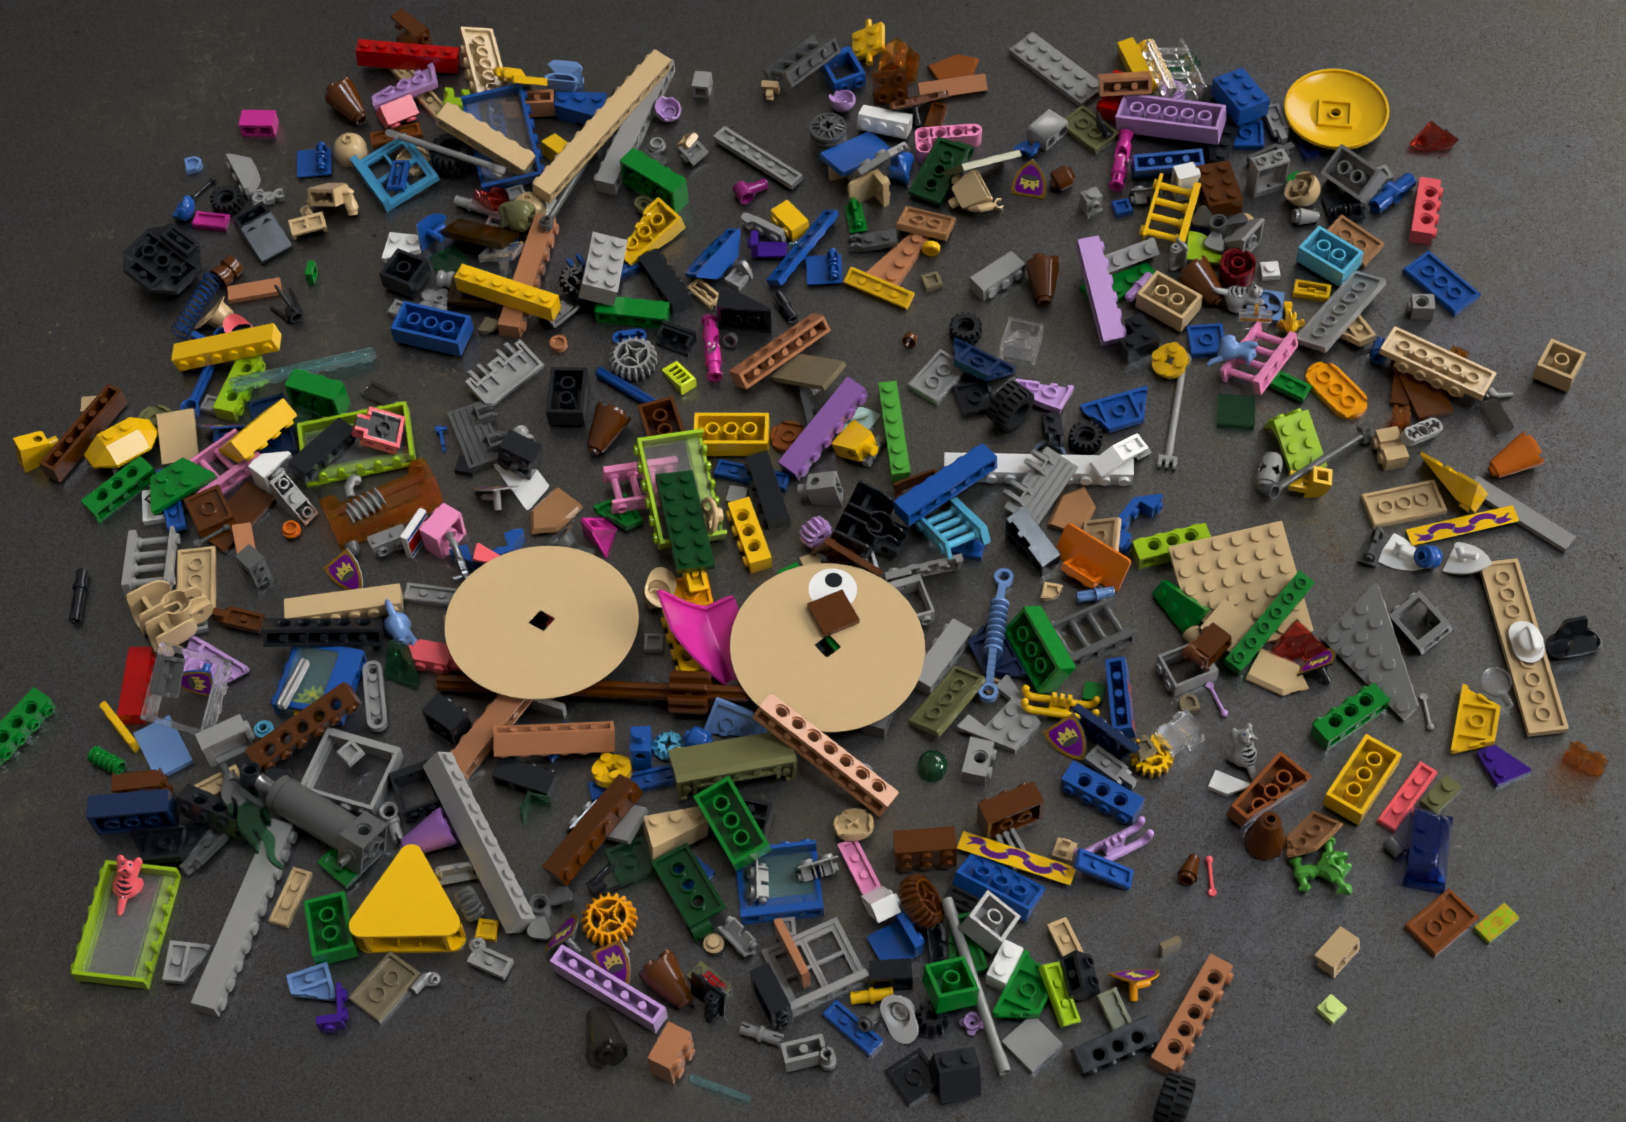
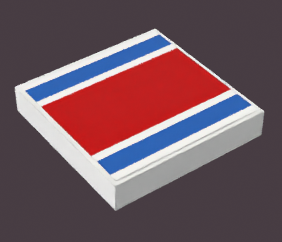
[400,508,428,560]

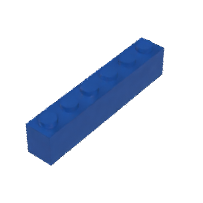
[894,443,997,526]

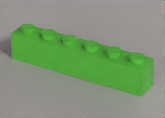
[878,381,910,487]

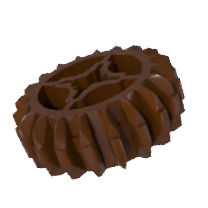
[898,873,945,929]

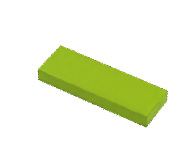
[1038,961,1081,1028]

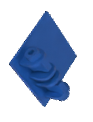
[297,142,332,178]
[806,248,843,285]

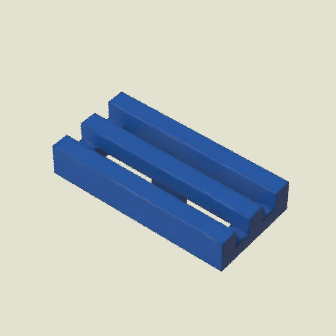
[386,160,410,192]

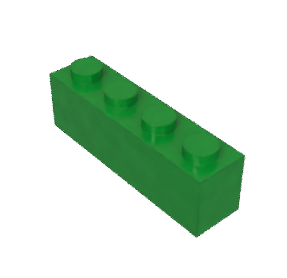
[595,296,671,329]

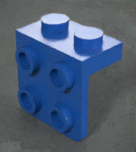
[868,910,925,960]

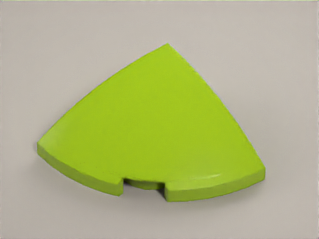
[1187,231,1222,266]

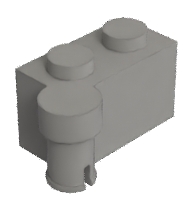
[780,1034,837,1073]

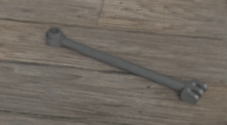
[539,147,603,231]
[1263,422,1372,499]

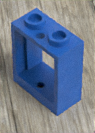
[819,46,866,93]

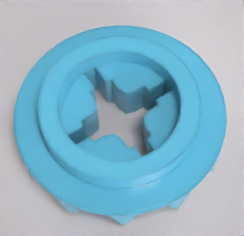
[652,730,684,760]

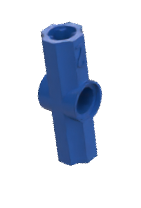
[1369,173,1417,213]

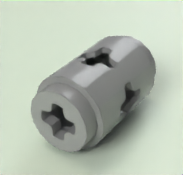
[1255,452,1283,493]

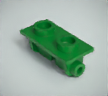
[844,197,867,234]

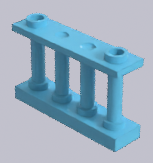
[915,497,991,559]

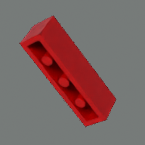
[117,646,157,725]

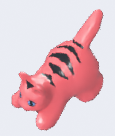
[112,855,144,916]

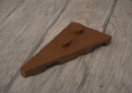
[889,90,949,111]
[809,536,883,577]

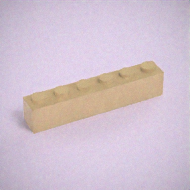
[435,101,536,176]
[284,583,404,618]

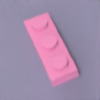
[837,841,881,895]

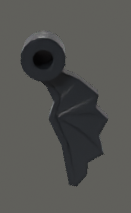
[1095,112,1113,139]

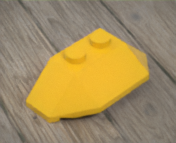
[84,417,159,469]

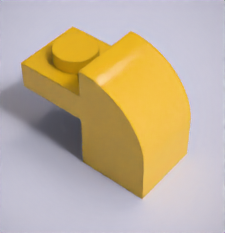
[1288,466,1332,498]

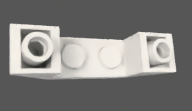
[1089,433,1152,479]

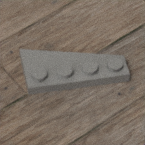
[883,553,963,582]

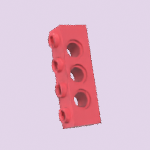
[1409,177,1443,245]

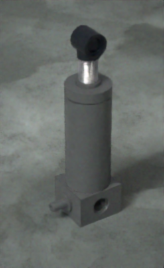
[239,761,388,875]

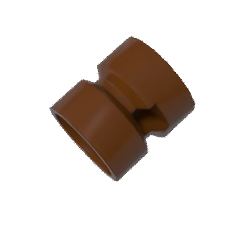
[210,255,244,288]

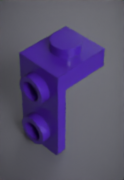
[747,231,787,258]
[316,982,349,1033]

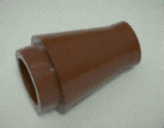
[1177,854,1200,886]

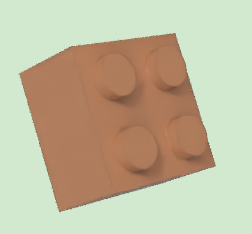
[647,1021,695,1084]

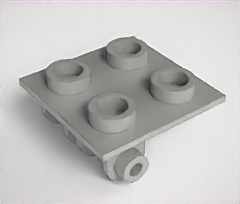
[795,853,839,883]

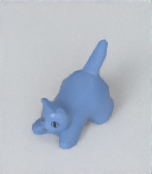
[1206,334,1258,367]
[383,599,418,655]

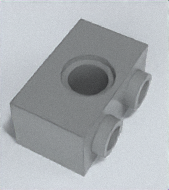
[961,737,997,786]

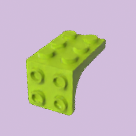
[1263,408,1327,472]

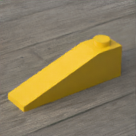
[1420,452,1488,513]

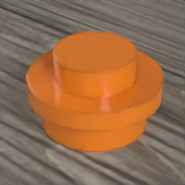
[282,520,301,539]

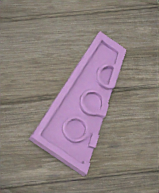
[372,63,438,111]

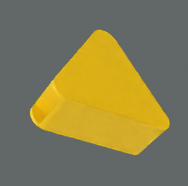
[349,844,466,953]

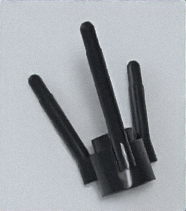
[270,285,304,323]
[586,854,635,897]

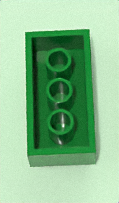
[619,148,689,213]
[1005,606,1077,693]
[693,776,772,871]

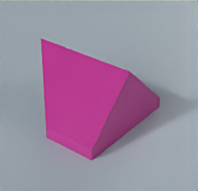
[581,517,618,559]

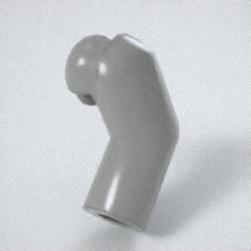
[409,972,440,994]

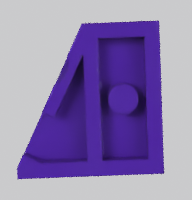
[1475,744,1532,788]

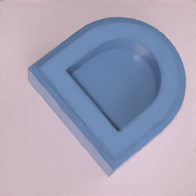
[184,156,203,175]

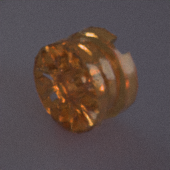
[1391,404,1411,431]

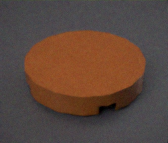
[770,421,804,454]

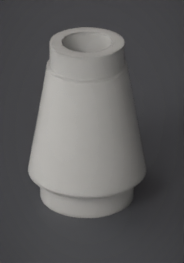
[1292,207,1320,225]

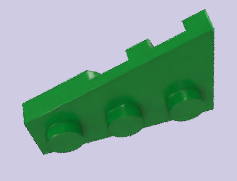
[1152,580,1210,633]
[949,912,989,974]

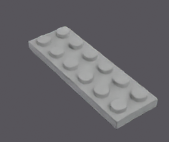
[1009,32,1099,107]
[1297,270,1386,353]

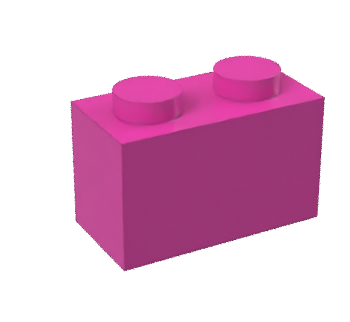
[238,110,279,137]

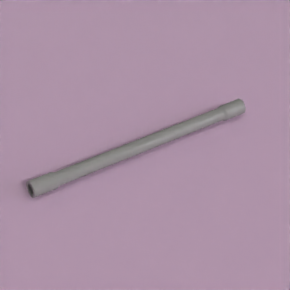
[941,897,1011,1076]

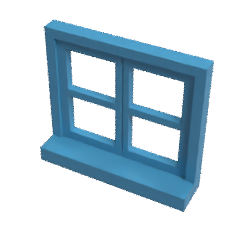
[350,133,440,212]

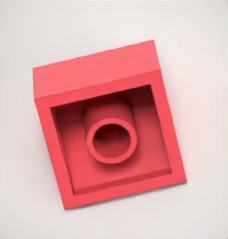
[375,94,419,129]

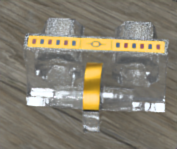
[1239,300,1272,330]

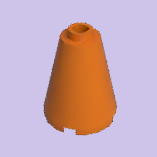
[1488,431,1544,478]

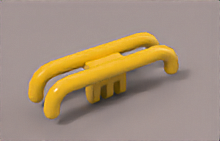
[1021,685,1101,720]

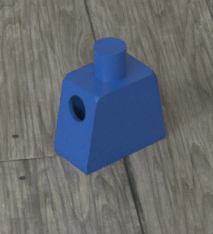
[629,726,653,771]

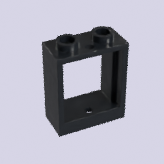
[389,760,444,822]
[749,962,793,1030]

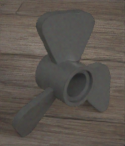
[1192,205,1248,253]
[518,882,573,941]

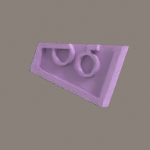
[1015,379,1074,414]

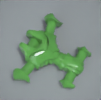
[1289,836,1352,896]

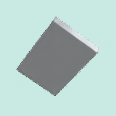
[908,349,967,406]

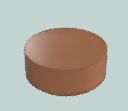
[549,335,568,353]

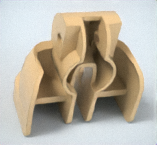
[125,580,213,656]

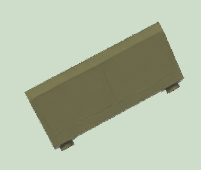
[668,732,797,802]

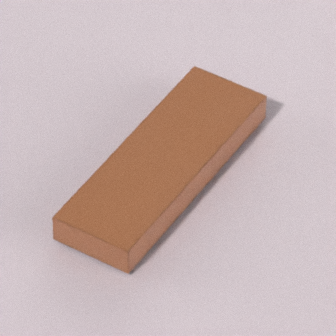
[227,277,282,304]

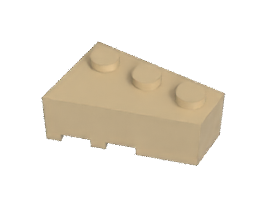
[644,806,708,860]

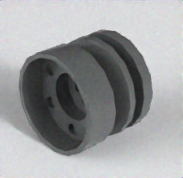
[810,113,846,157]

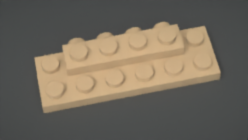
[459,26,508,105]
[1379,326,1497,401]

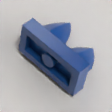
[947,535,986,561]

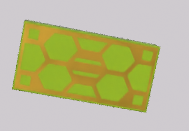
[1473,902,1520,945]

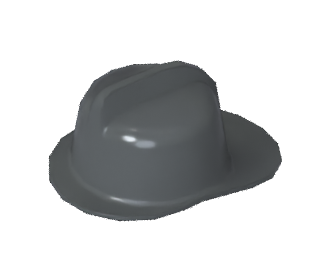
[538,524,578,549]

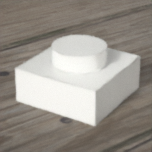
[1259,261,1281,281]

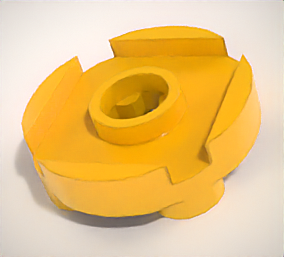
[1152,342,1189,379]
[592,753,632,788]

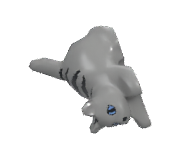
[1212,281,1264,313]
[1225,723,1258,781]

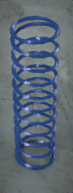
[171,273,221,338]

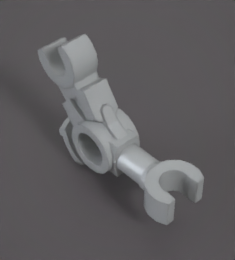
[250,188,285,206]

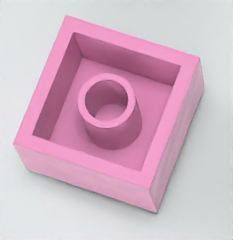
[419,503,467,560]

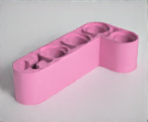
[915,124,982,164]

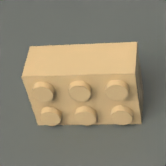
[1135,271,1203,332]

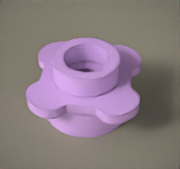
[959,1011,984,1036]

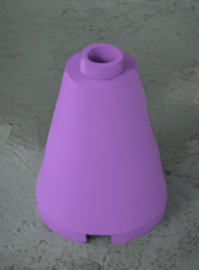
[399,807,459,853]

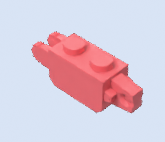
[398,639,462,675]

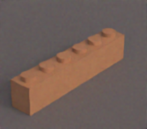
[449,694,534,780]
[493,721,615,758]

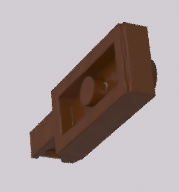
[211,606,267,634]

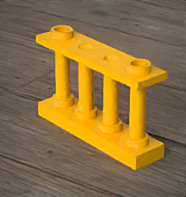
[1139,173,1201,244]

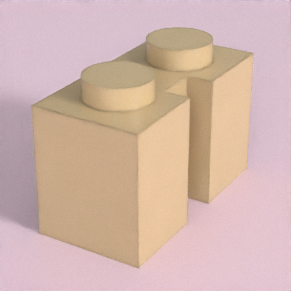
[1372,426,1409,471]

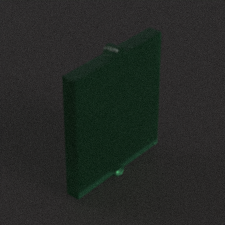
[429,244,470,273]

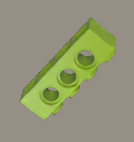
[212,355,265,422]
[1131,523,1211,570]

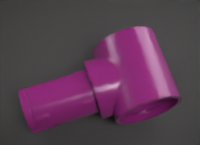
[732,178,768,204]

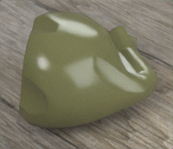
[498,200,536,232]

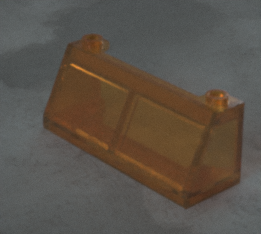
[318,457,445,550]

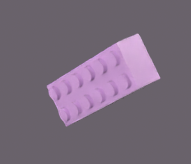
[1115,94,1226,145]

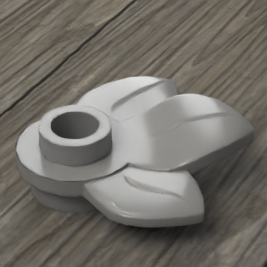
[419,288,449,308]

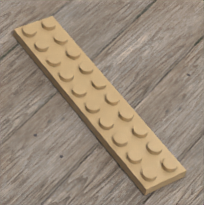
[1480,558,1569,737]

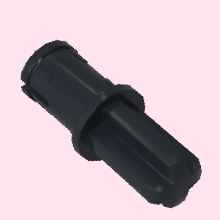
[773,290,798,323]

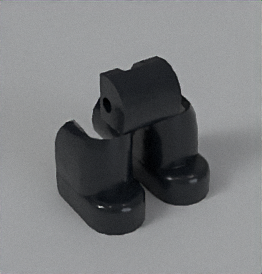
[830,480,909,558]

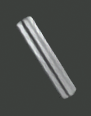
[276,658,310,710]

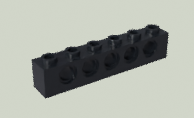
[263,618,383,647]

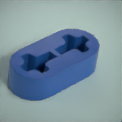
[612,328,647,346]

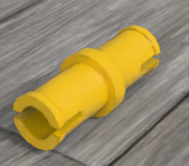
[850,986,894,1005]

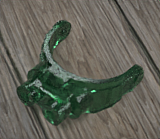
[293,405,323,441]

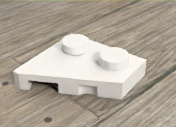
[381,232,421,263]

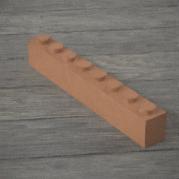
[497,214,559,338]

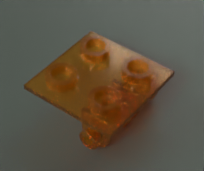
[1563,741,1609,777]

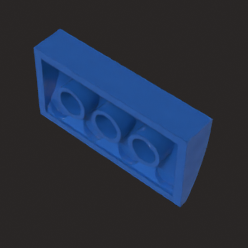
[952,853,1046,922]

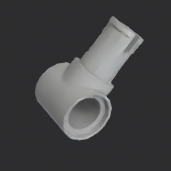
[379,802,404,844]

